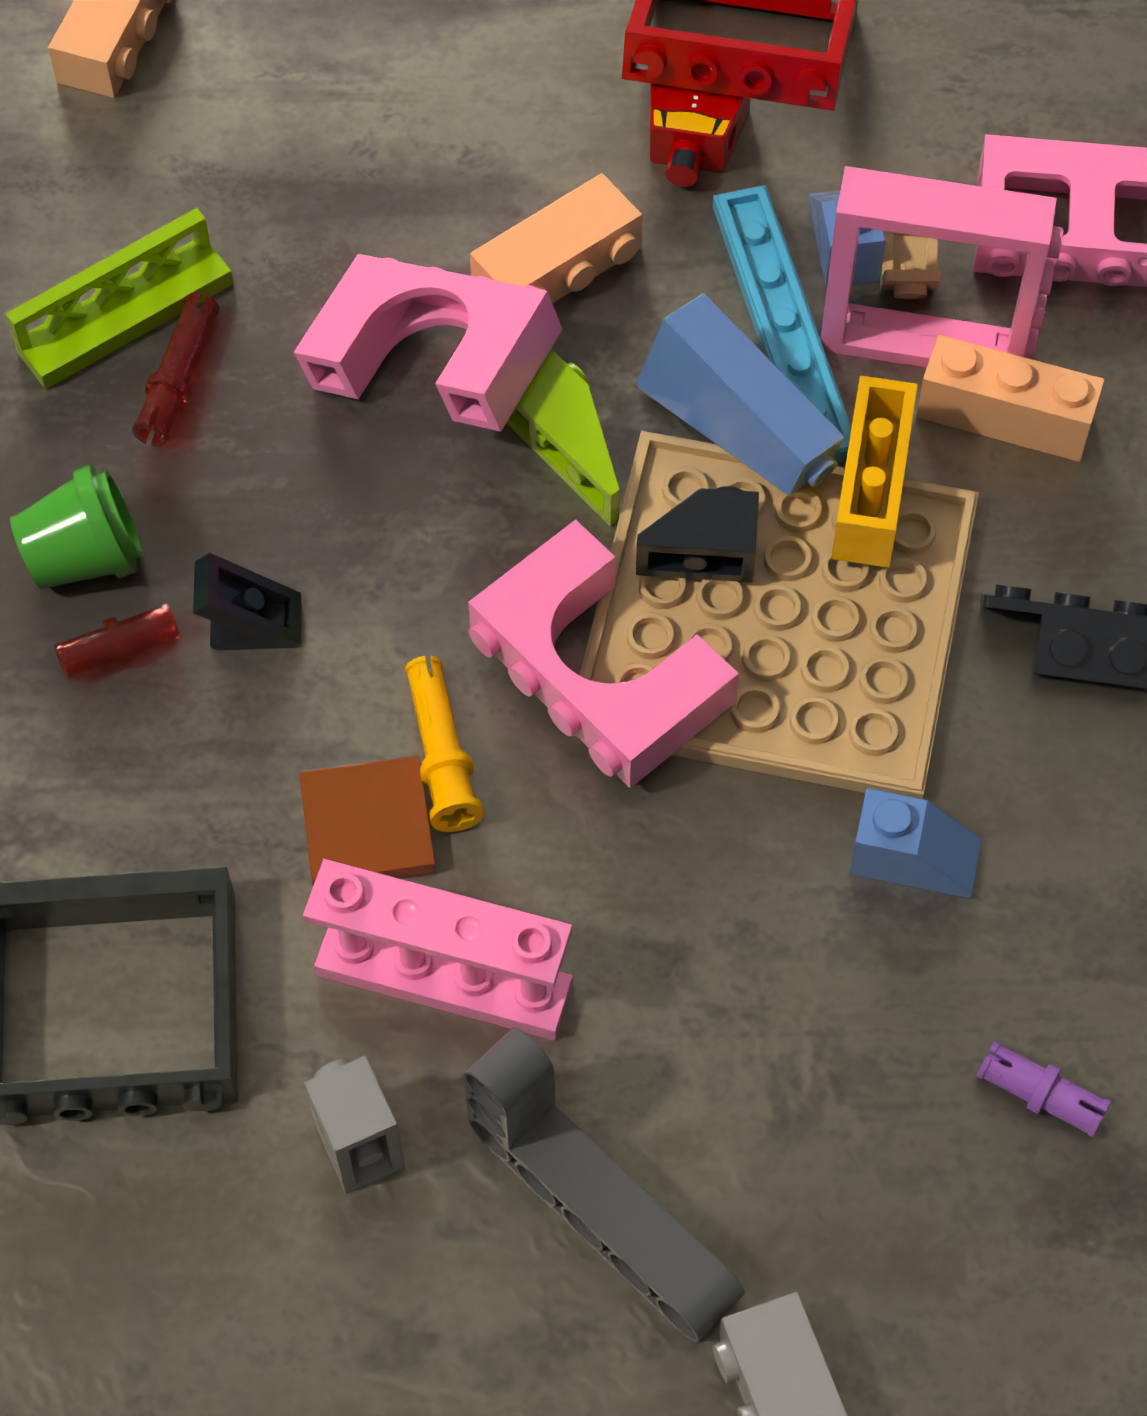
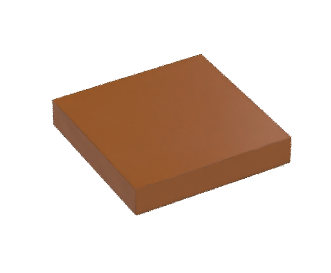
[299,755,436,886]

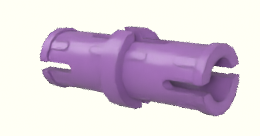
[976,1040,1111,1138]

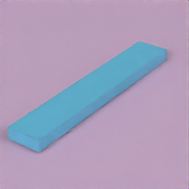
[713,185,852,463]

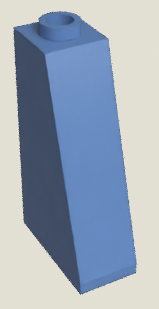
[636,293,845,496]

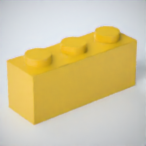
[831,375,918,568]

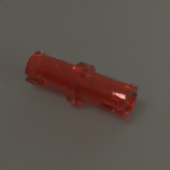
[54,603,179,679]

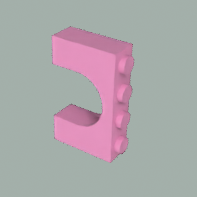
[294,254,563,432]
[468,519,739,788]

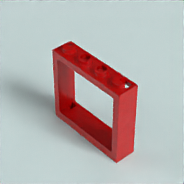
[622,0,858,111]

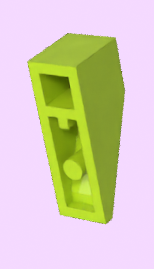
[507,349,620,527]

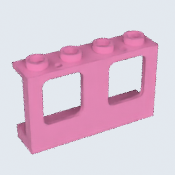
[973,134,1147,287]

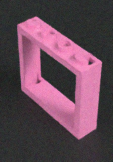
[820,166,1064,368]

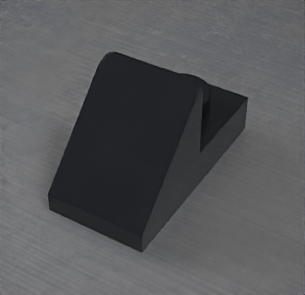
[193,553,301,650]

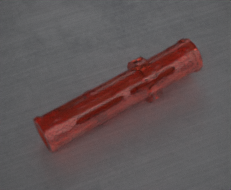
[132,292,220,446]

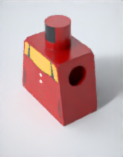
[649,83,751,187]

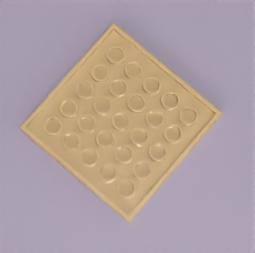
[572,431,979,799]

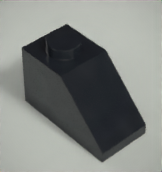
[636,486,759,583]

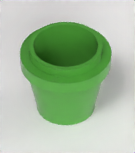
[10,464,144,590]

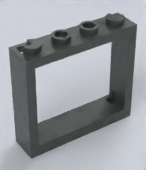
[0,866,238,1125]

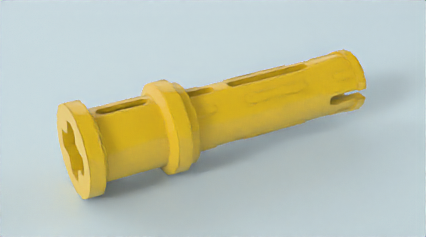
[405,656,485,832]

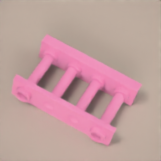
[303,859,573,1041]

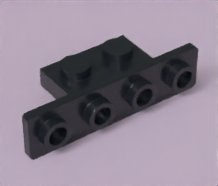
[980,584,1147,689]

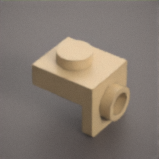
[880,231,941,300]

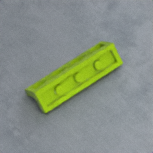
[5,208,234,390]

